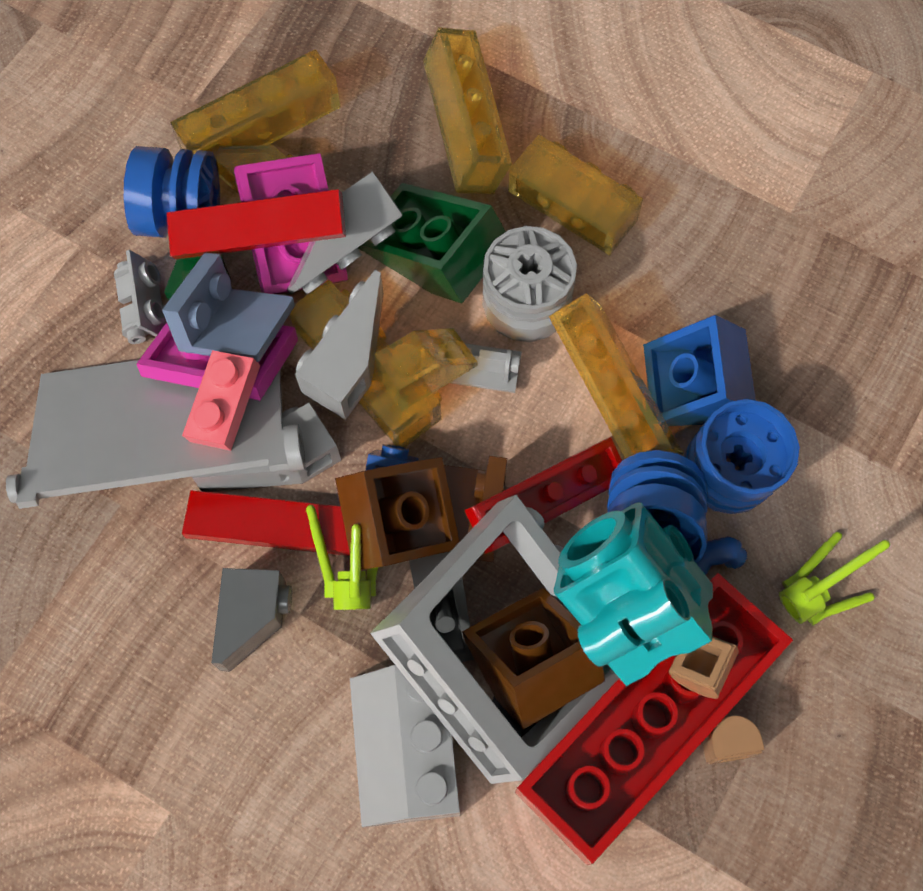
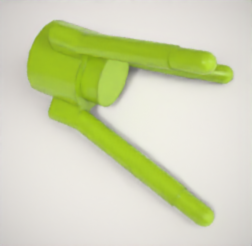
[306,505,378,610]
[779,532,890,626]

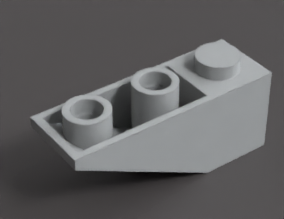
[287,172,403,294]
[295,270,384,420]
[192,403,341,492]

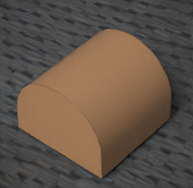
[669,636,739,699]
[703,716,765,765]

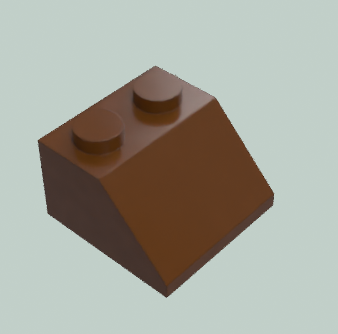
[335,457,460,570]
[462,588,605,729]

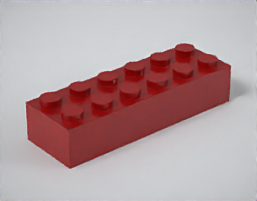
[515,573,793,865]

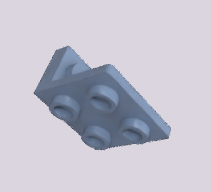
[162,253,295,362]

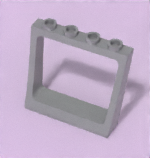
[370,495,619,784]

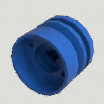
[123,146,221,238]
[684,399,800,514]
[607,450,708,564]

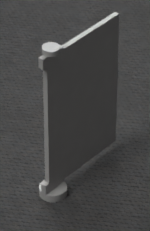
[6,360,306,509]

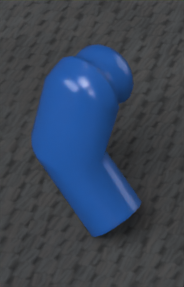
[697,536,747,575]

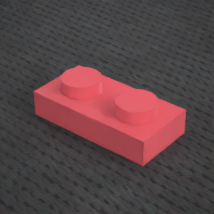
[182,350,260,451]

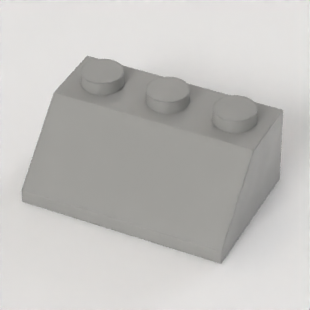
[350,665,460,828]

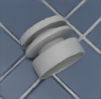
[482,226,577,342]

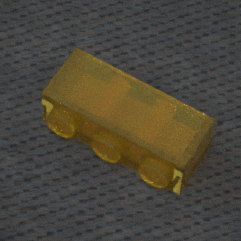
[508,134,643,256]

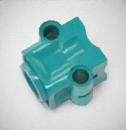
[554,502,713,686]

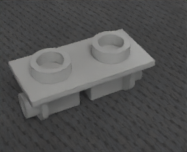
[114,249,166,344]
[428,339,522,393]

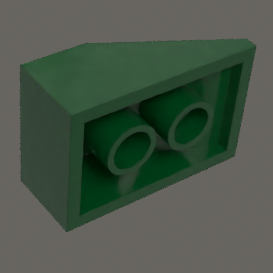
[358,183,506,304]

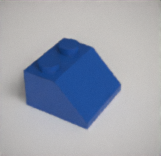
[643,315,756,427]

